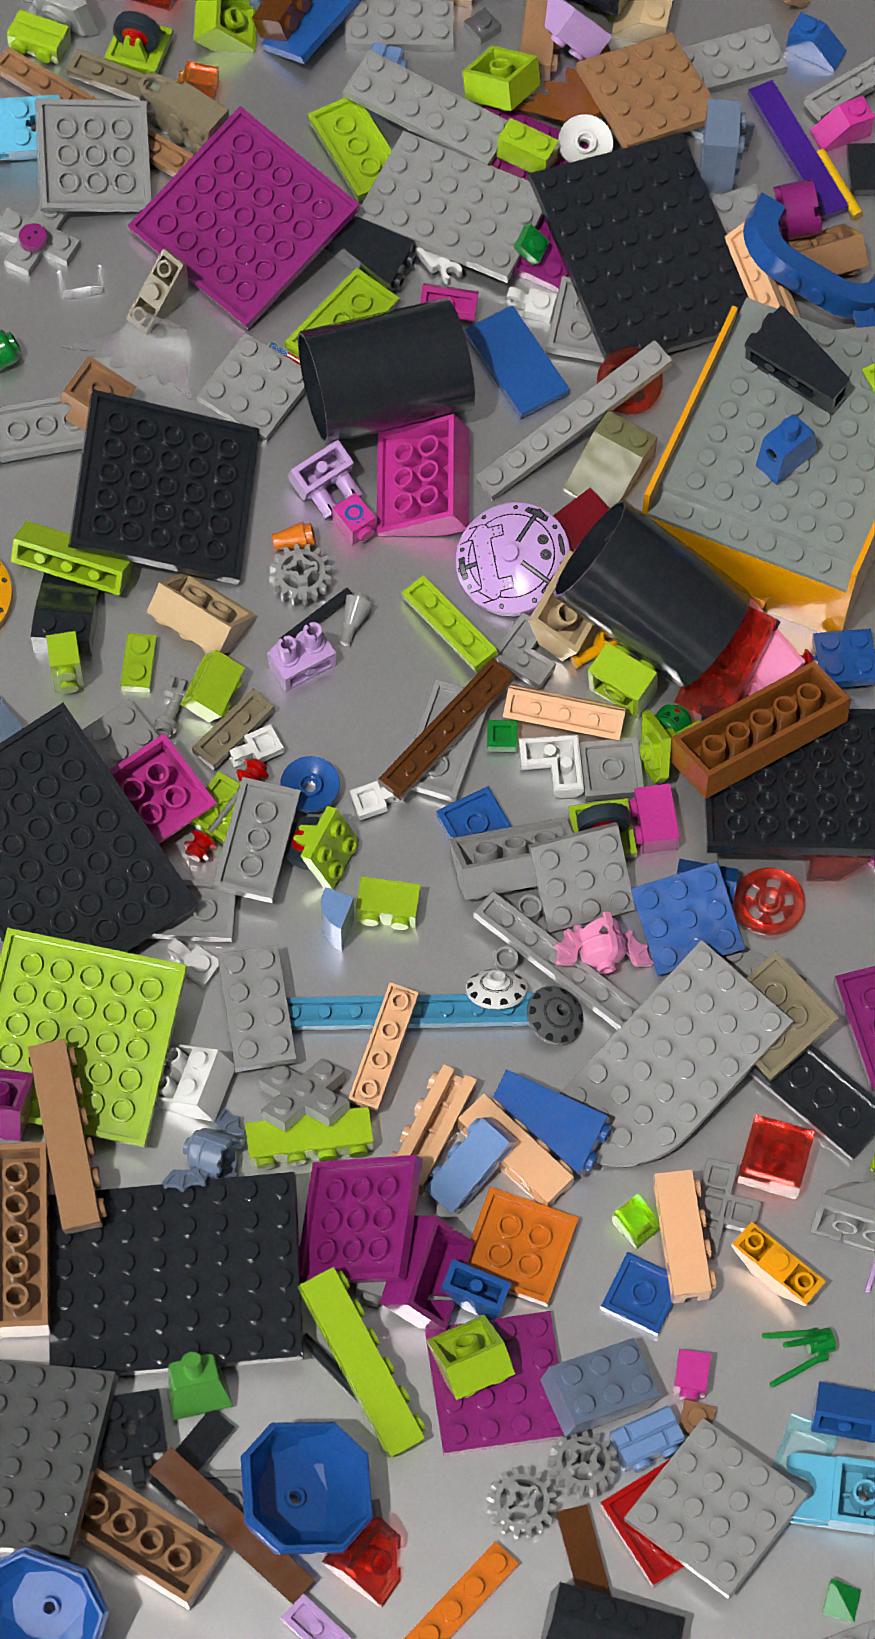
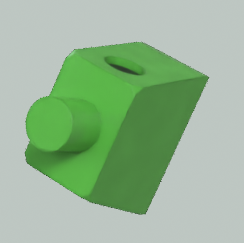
[167,1352,233,1420]

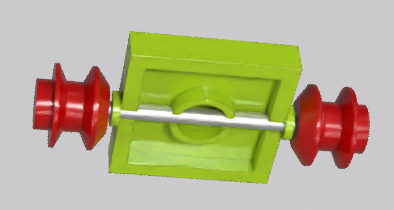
[184,758,269,862]

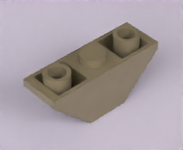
[126,248,189,334]

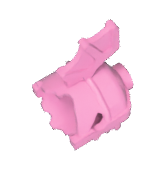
[554,912,654,974]

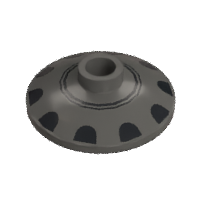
[527,986,583,1045]

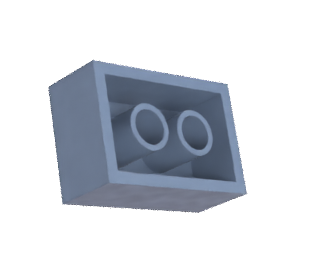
[700,98,746,194]
[540,1338,660,1438]

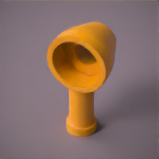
[570,632,623,669]

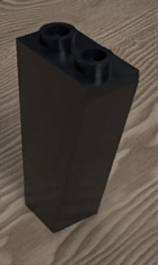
[325,216,417,293]
[744,305,850,414]

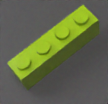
[11,520,134,596]
[245,1107,374,1170]

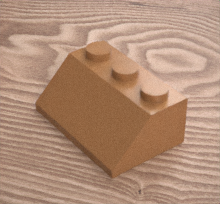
[785,224,869,275]

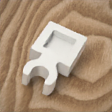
[416,247,462,285]

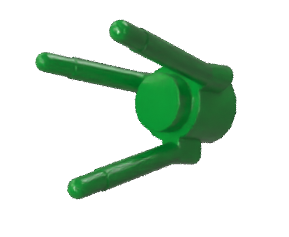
[762,1327,836,1388]

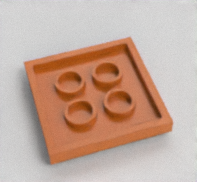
[467,1187,579,1307]

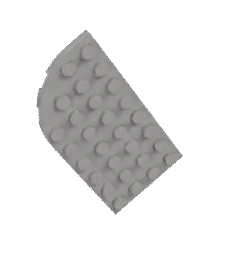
[559,940,794,1167]

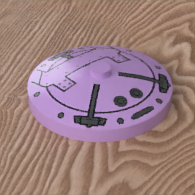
[456,502,571,617]

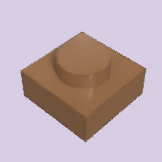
[679,1399,716,1436]

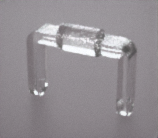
[56,264,105,300]

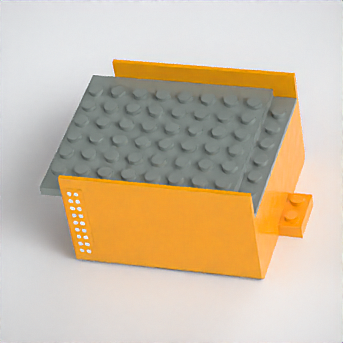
[642,297,875,633]

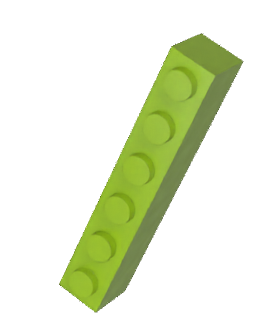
[298,1267,426,1458]

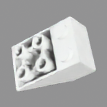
[156,1043,235,1121]

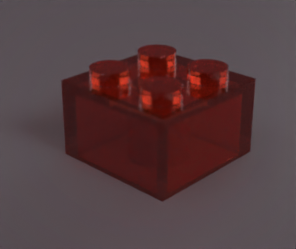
[736,1114,816,1200]

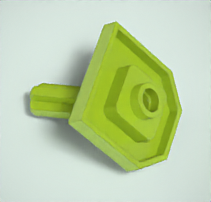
[639,710,701,784]

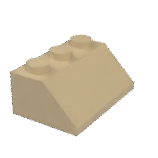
[611,0,675,42]
[528,550,593,661]
[147,573,257,654]

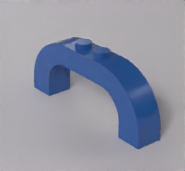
[743,192,875,319]

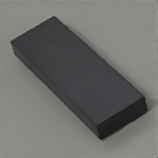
[149,1410,236,1504]

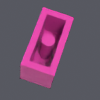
[629,784,680,854]

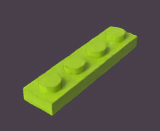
[401,575,498,672]

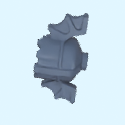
[162,1109,246,1192]

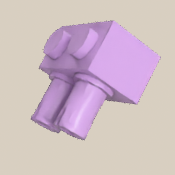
[288,440,364,520]
[267,622,337,692]

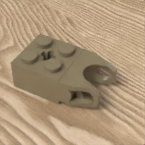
[138,73,229,154]

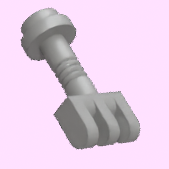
[154,675,188,737]

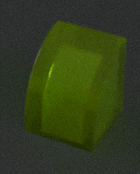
[612,1194,660,1250]

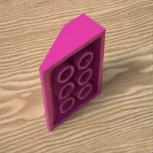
[377,414,470,536]
[109,733,217,844]

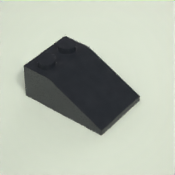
[30,572,101,657]

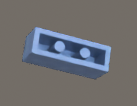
[424,1117,519,1214]

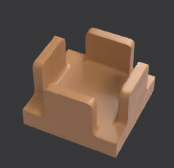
[60,356,137,431]

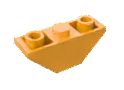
[731,1221,826,1306]

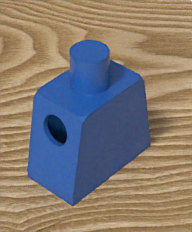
[756,414,817,485]

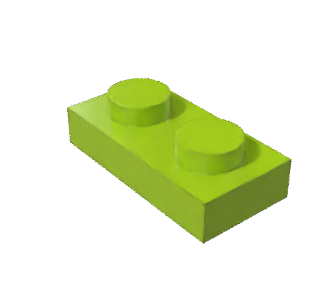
[120,633,157,693]

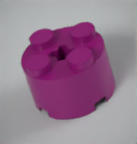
[773,179,822,241]

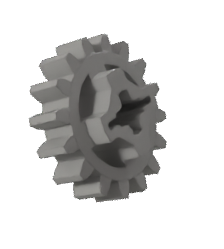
[269,543,332,605]
[548,1430,619,1499]
[487,1467,557,1539]

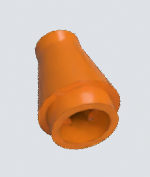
[272,521,316,551]

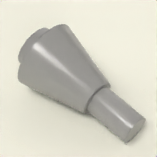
[339,592,374,646]

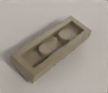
[66,49,152,101]
[192,688,275,770]

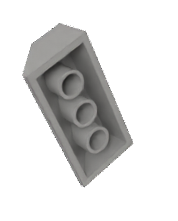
[449,817,573,900]

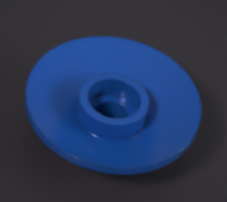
[280,756,340,813]

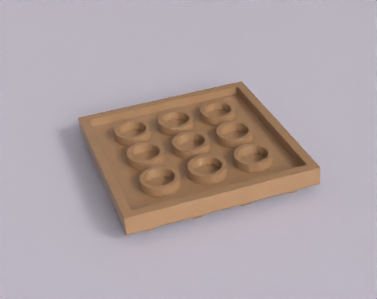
[575,32,713,148]

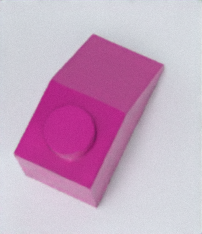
[810,96,875,152]

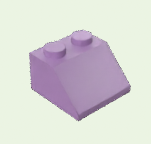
[544,0,612,61]

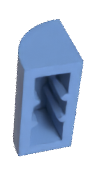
[321,887,355,951]

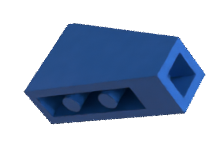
[493,1069,612,1177]

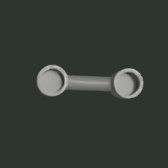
[493,894,542,972]

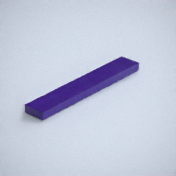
[748,80,849,220]

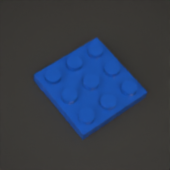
[630,861,746,976]

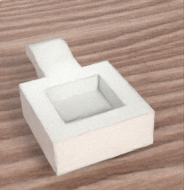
[506,287,557,323]
[229,724,284,769]
[349,781,405,821]
[167,939,219,988]

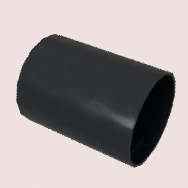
[298,298,475,444]
[554,500,751,687]

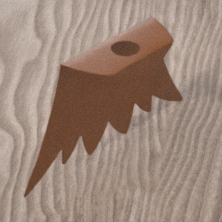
[514,43,611,129]

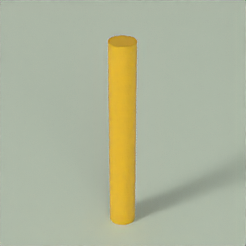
[817,149,863,219]

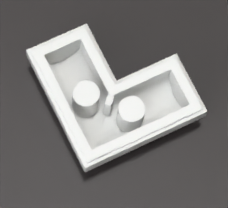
[519,735,584,799]

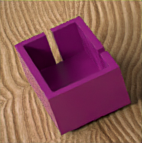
[379,1215,475,1330]

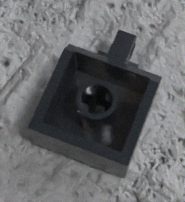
[101,1388,168,1487]

